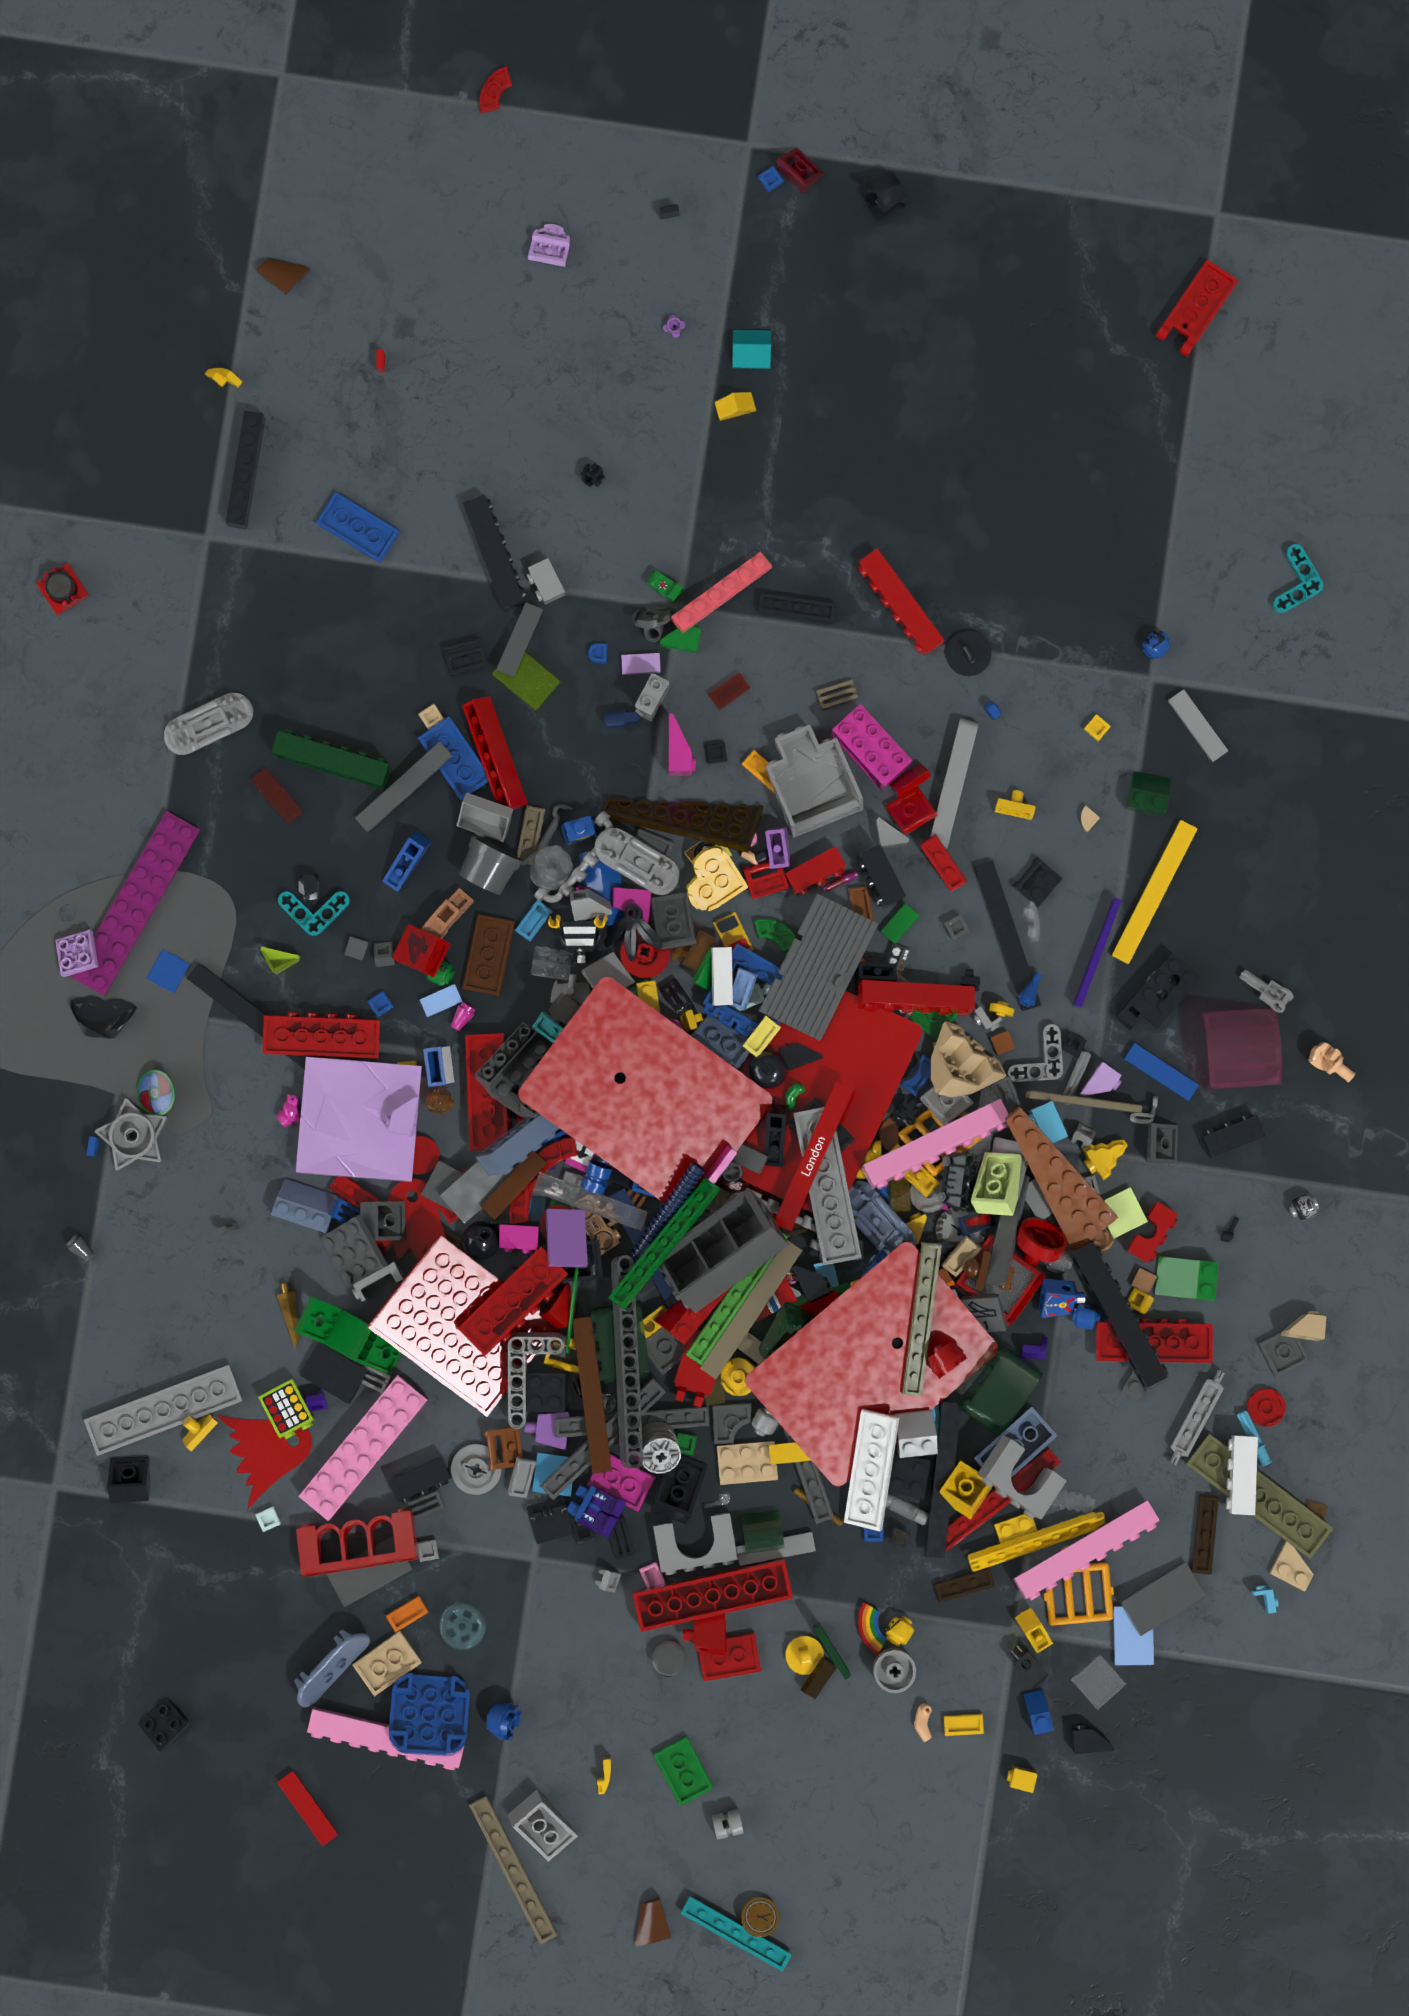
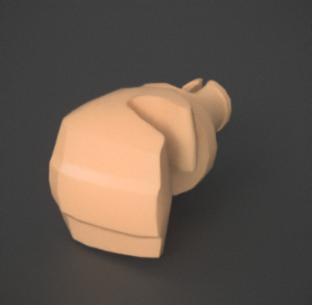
[1308,1042,1356,1082]

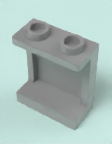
[635,673,669,722]
[352,1262,405,1302]

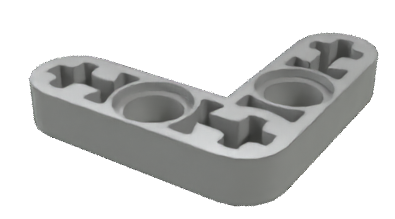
[1007,1024,1063,1082]

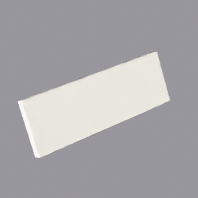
[844,1409,900,1531]

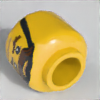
[885,1616,914,1646]

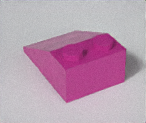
[669,714,696,776]

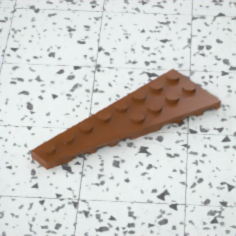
[1005,1106,1119,1252]

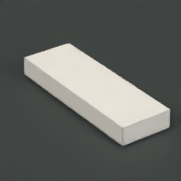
[711,947,733,1006]

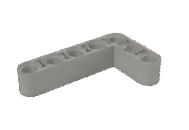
[508,1332,566,1429]

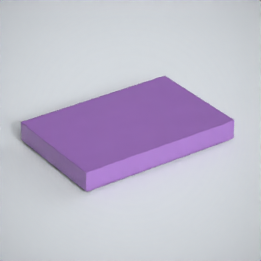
[545,1209,588,1267]

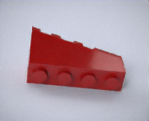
[653,1288,730,1345]

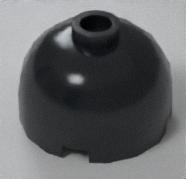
[749,1051,788,1089]

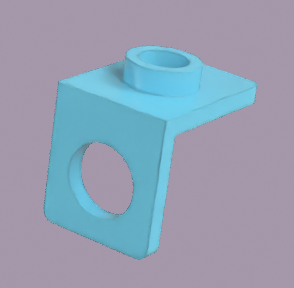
[814,1262,839,1288]

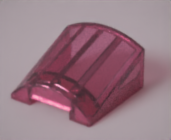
[1198,1008,1282,1090]

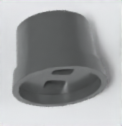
[459,836,523,895]

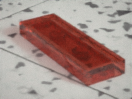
[251,768,303,824]

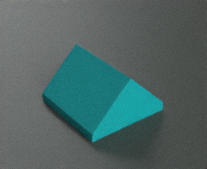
[732,330,771,369]

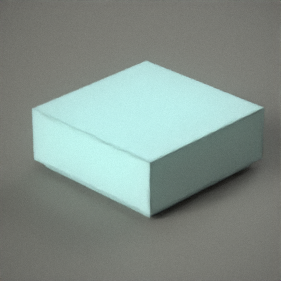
[255,1506,281,1532]

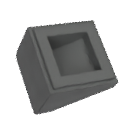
[374,941,395,967]

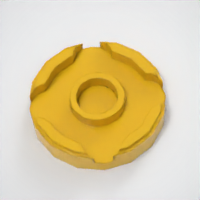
[720,1357,756,1396]

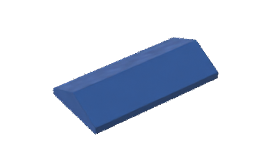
[579,851,624,927]

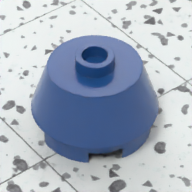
[487,1702,522,1741]

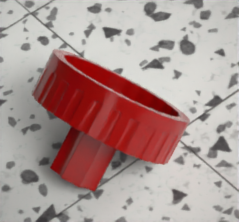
[620,930,670,979]
[1016,1217,1068,1266]

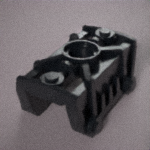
[938,1153,977,1211]

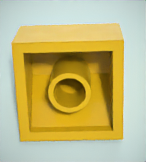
[940,1461,992,1519]

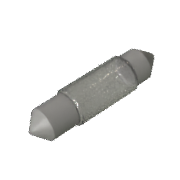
[886,1493,929,1525]

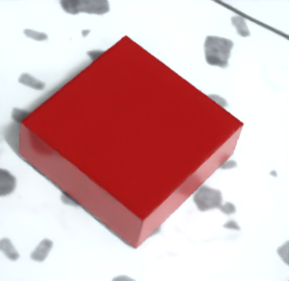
[376,349,386,373]

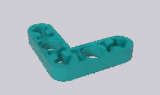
[1272,544,1323,614]
[278,891,350,936]

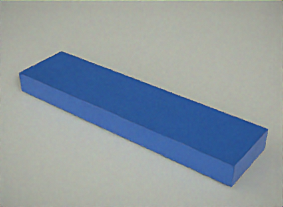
[1124,1043,1199,1101]

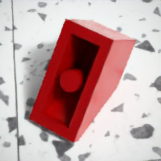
[540,1282,575,1330]

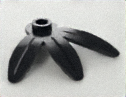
[605,904,663,961]

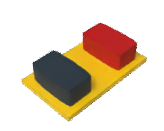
[713,912,754,951]

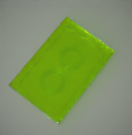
[492,652,560,711]

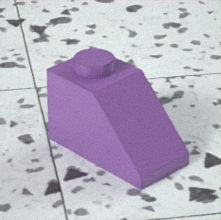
[765,826,790,869]

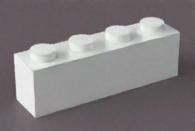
[1226,1435,1258,1515]

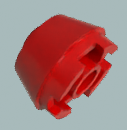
[928,1341,967,1379]

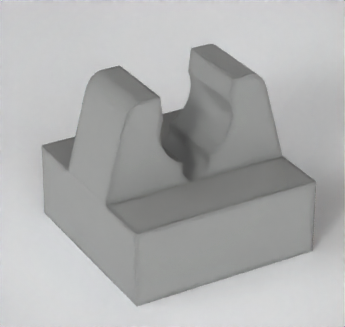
[1071,1122,1096,1148]
[595,1570,621,1593]

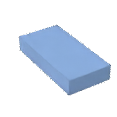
[420,984,463,1017]

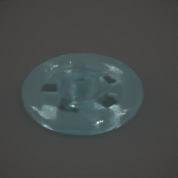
[440,1603,486,1650]

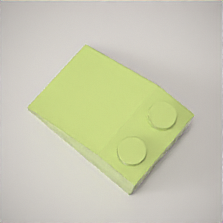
[971,1152,1022,1216]

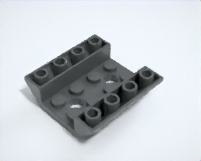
[475,1022,550,1118]

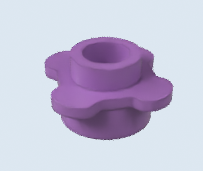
[663,315,686,338]

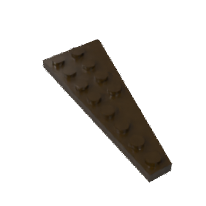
[601,798,764,853]

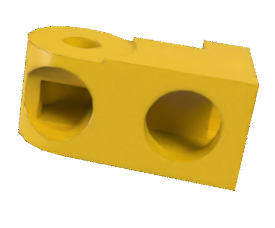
[637,1304,667,1339]

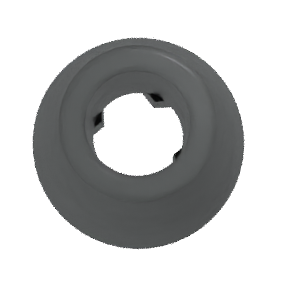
[65,1234,94,1262]

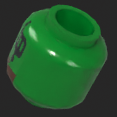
[427,960,455,986]

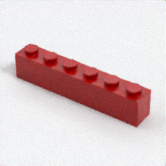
[857,549,945,656]
[462,696,528,810]
[858,980,975,1016]

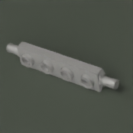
[1169,1370,1225,1465]

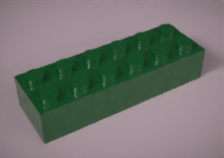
[271,729,392,790]

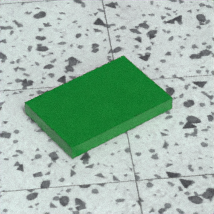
[653,1735,714,1806]

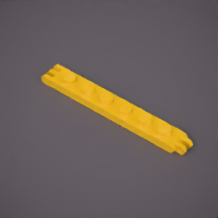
[968,1512,1106,1572]

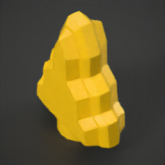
[1082,1140,1128,1181]

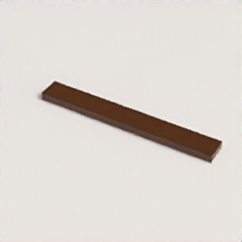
[573,1317,612,1474]

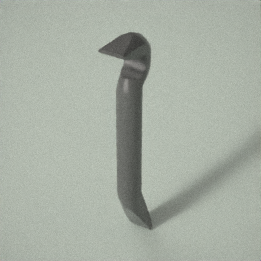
[521,804,574,866]

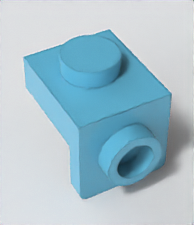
[1251,1585,1279,1613]

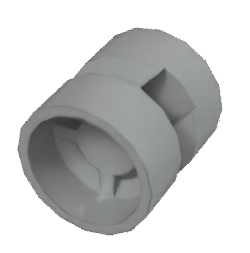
[712,1808,744,1840]

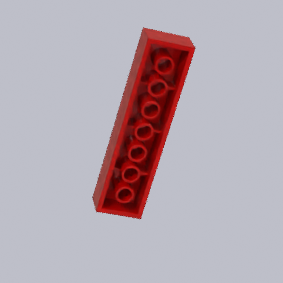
[632,1557,793,1632]

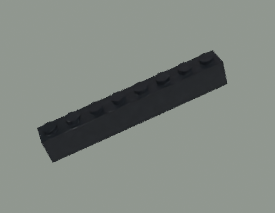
[1071,1242,1168,1392]

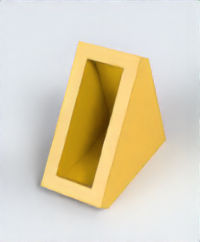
[715,392,756,421]

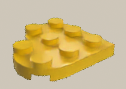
[686,846,748,911]

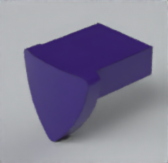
[1020,1337,1047,1360]

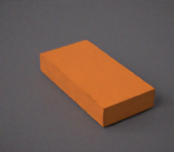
[386,1595,429,1633]

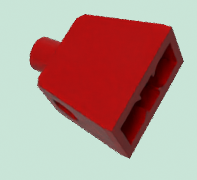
[683,1614,726,1655]

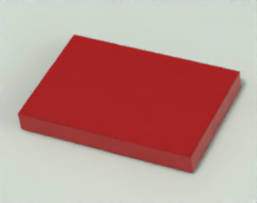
[699,1632,761,1681]

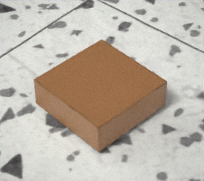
[1131,1268,1157,1294]

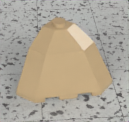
[931,1021,1007,1097]

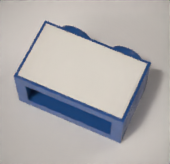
[423,1045,455,1087]

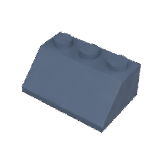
[271,1179,340,1233]

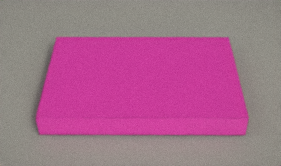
[587,1454,656,1512]

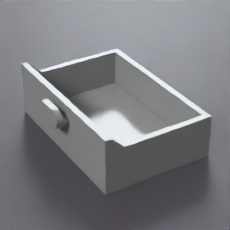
[456,792,513,842]

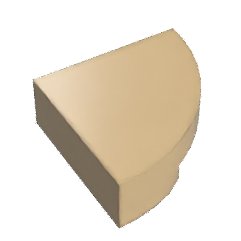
[1081,805,1100,832]

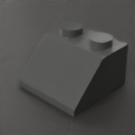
[360,1201,406,1241]

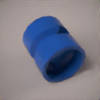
[580,1160,612,1195]

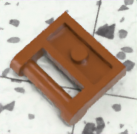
[484,1427,523,1470]

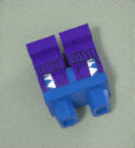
[567,1485,626,1539]

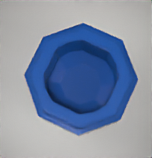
[984,701,1001,720]

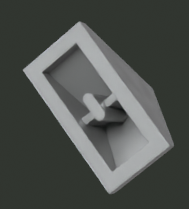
[876,817,910,848]

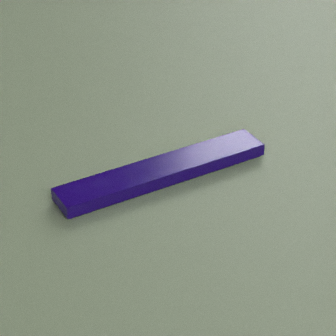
[1073,898,1122,1009]

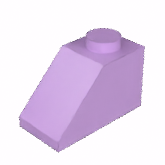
[1079,1062,1122,1096]
[385,1097,420,1137]

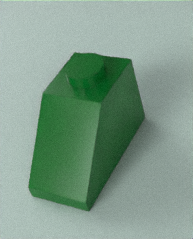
[659,624,701,654]

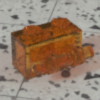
[670,930,717,972]

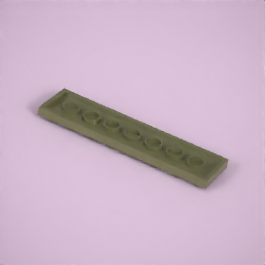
[1186,1433,1334,1559]

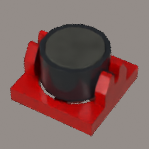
[36,563,89,616]

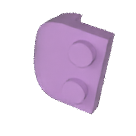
[528,224,570,267]

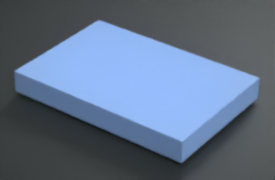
[1113,1606,1154,1665]

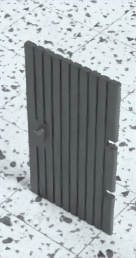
[759,893,878,1041]

